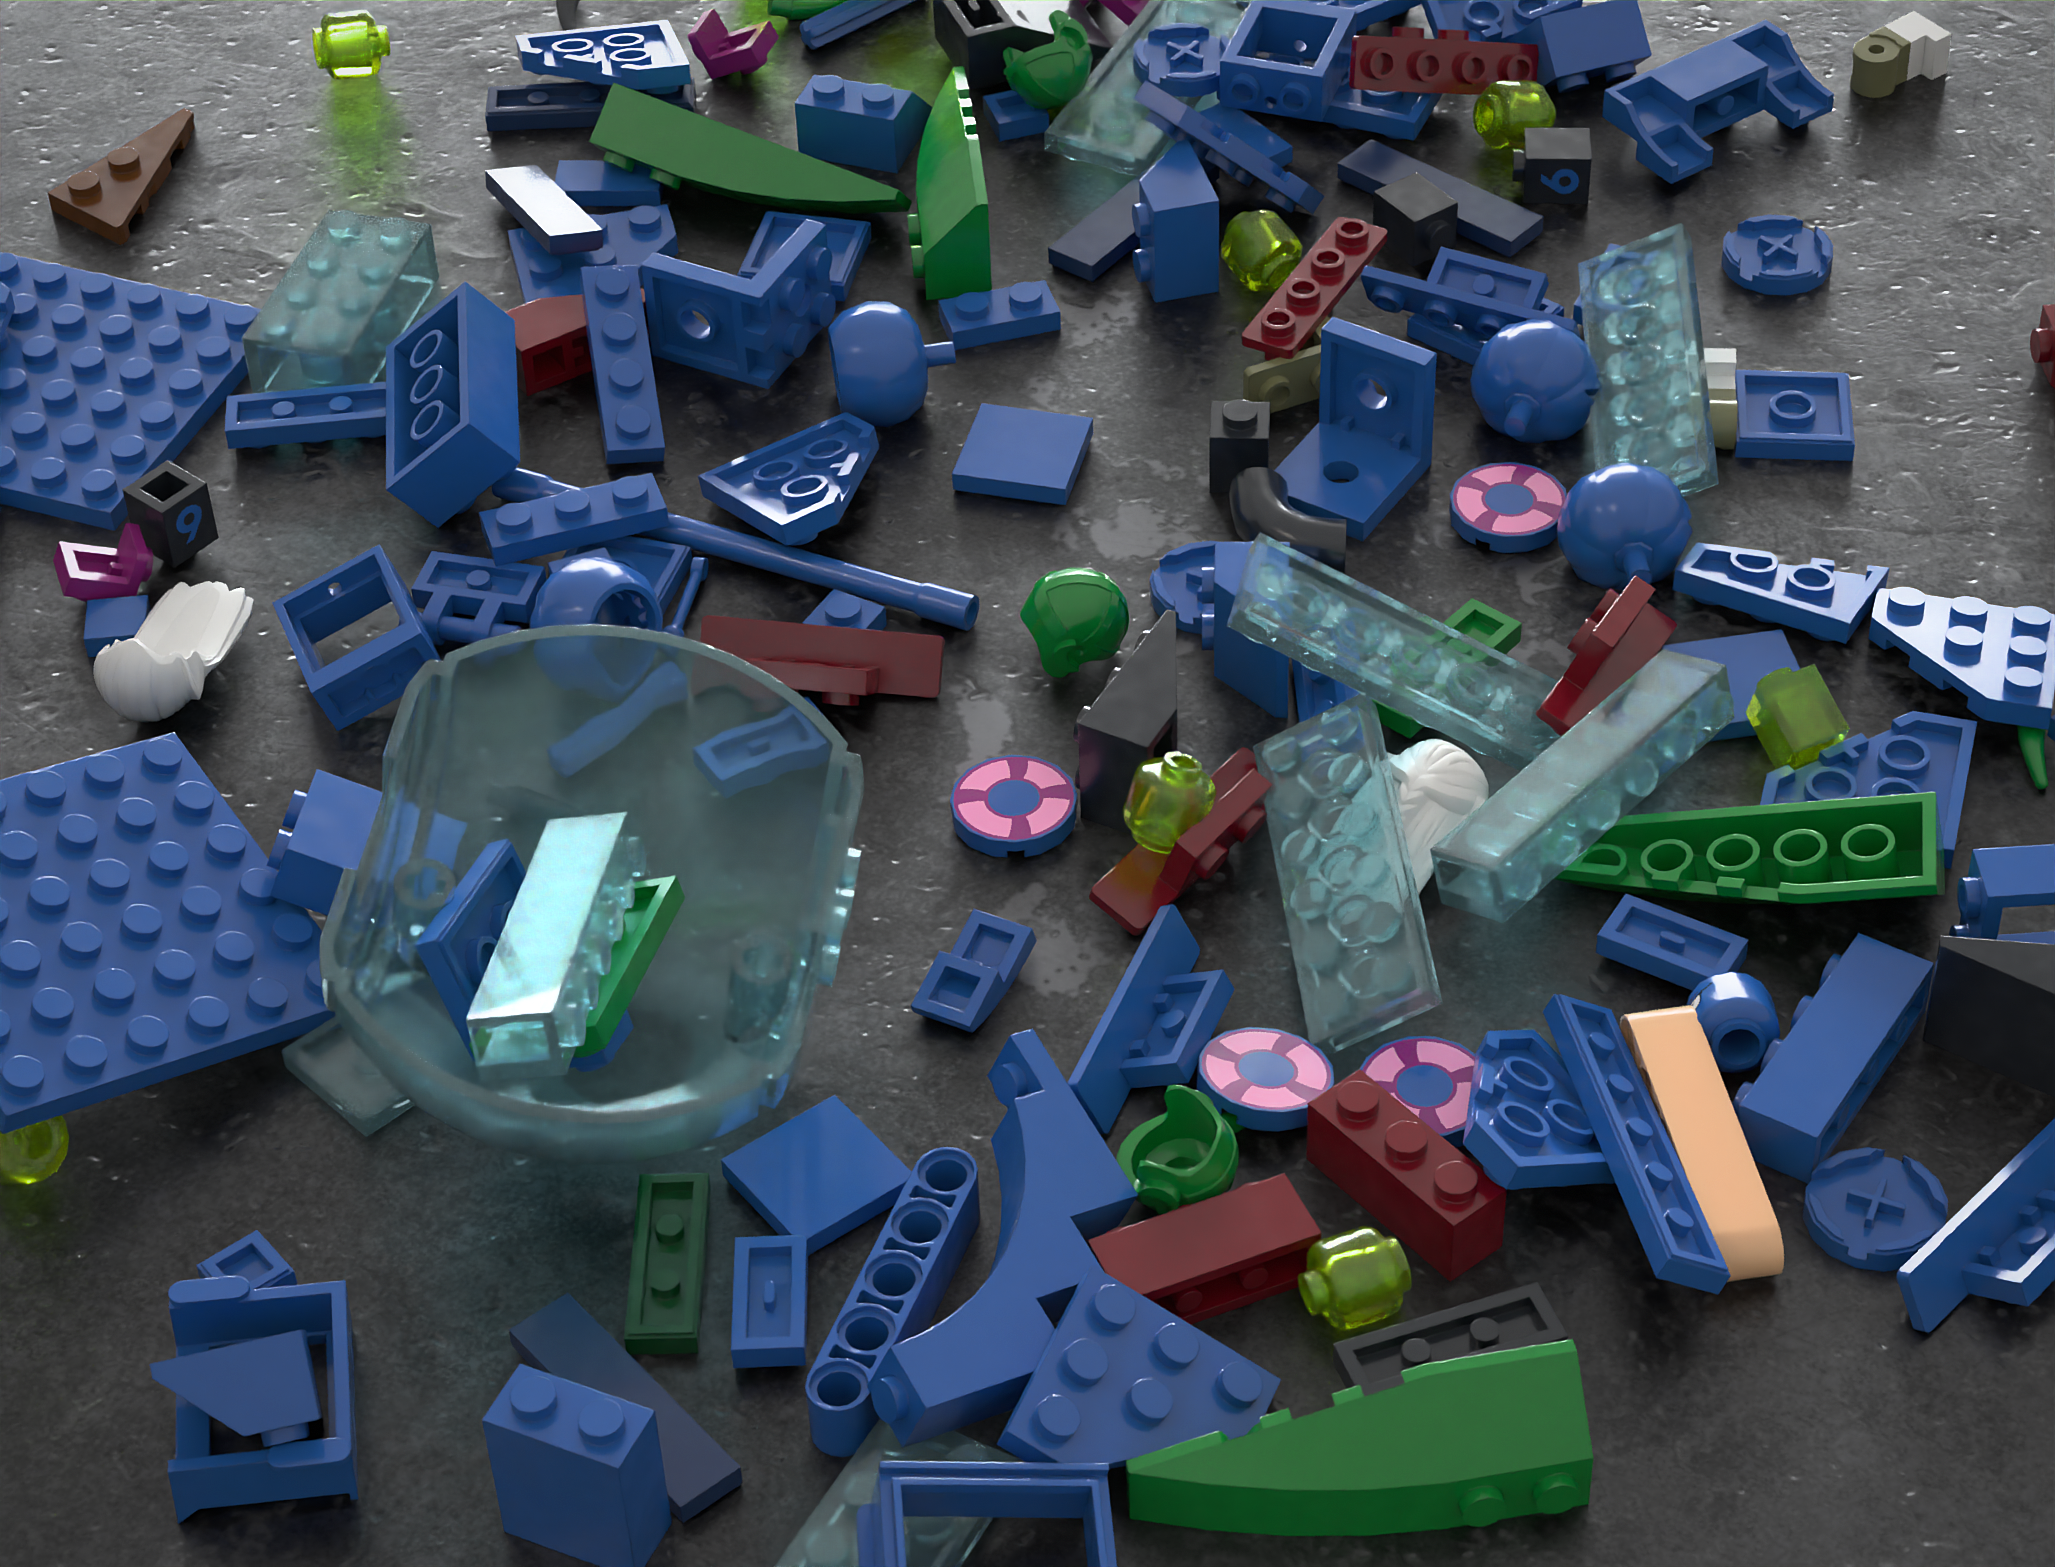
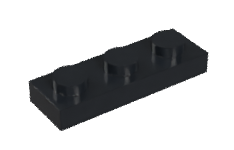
[1333,1282,1568,1396]

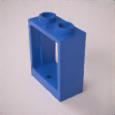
[1220,0,1357,122]
[273,544,446,731]
[1949,844,2055,944]

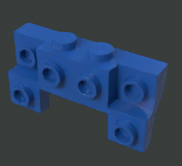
[1602,20,1834,184]

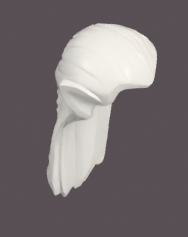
[93,581,253,723]
[1307,739,1490,934]

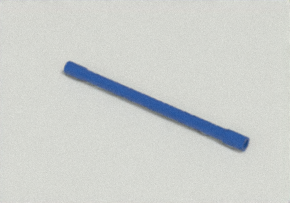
[491,467,980,631]

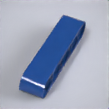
[805,1147,981,1457]

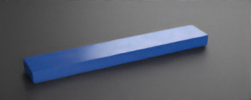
[1543,994,1731,1295]

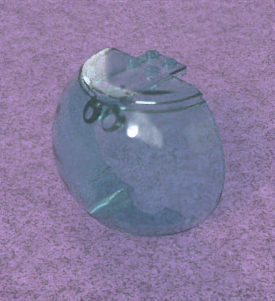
[320,624,865,1165]

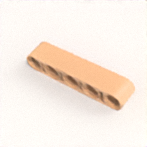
[1620,1005,1784,1282]

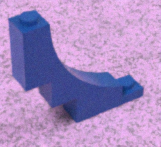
[867,1029,1138,1448]

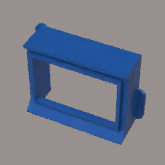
[168,1275,358,1524]
[856,1461,1117,1567]

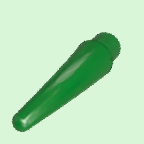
[768,0,848,20]
[2016,725,2049,790]

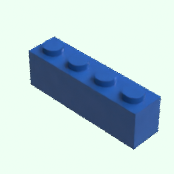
[1732,933,1934,1184]

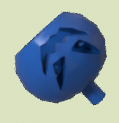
[828,301,956,427]
[1471,319,1601,443]
[1557,462,1693,590]
[530,557,663,693]

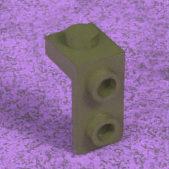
[1243,316,1330,413]

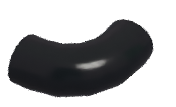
[1229,467,1347,579]

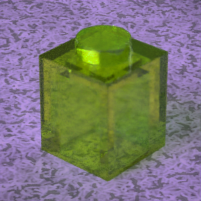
[1745,664,1850,771]

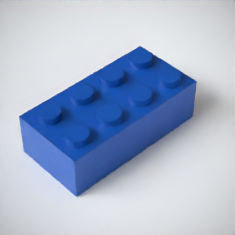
[386,281,520,528]

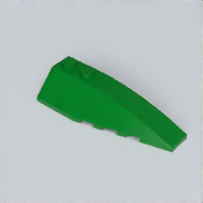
[907,66,992,300]
[589,82,912,214]
[1536,792,1945,904]
[1126,1339,1593,1536]

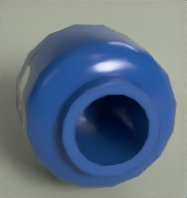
[1687,971,1780,1074]

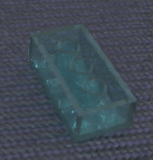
[242,210,439,393]

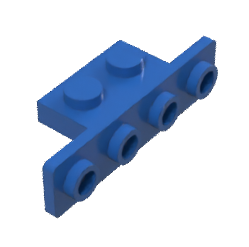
[1360,247,1581,339]
[1067,904,1235,1134]
[1897,1118,2055,1333]

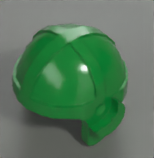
[1003,9,1092,110]
[1020,567,1129,678]
[1117,1085,1239,1215]

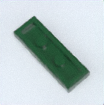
[624,1173,711,1355]

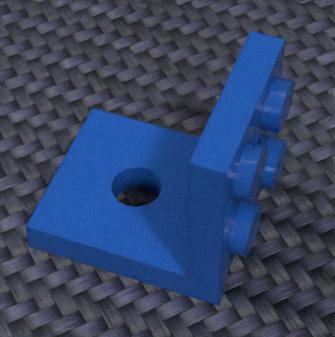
[641,219,836,389]
[1274,317,1437,541]

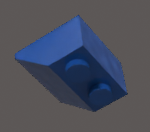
[1506,0,1652,93]
[794,75,933,173]
[1132,139,1219,303]
[1202,542,1290,718]
[150,1330,323,1447]

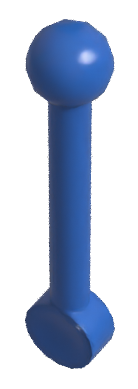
[661,557,708,649]

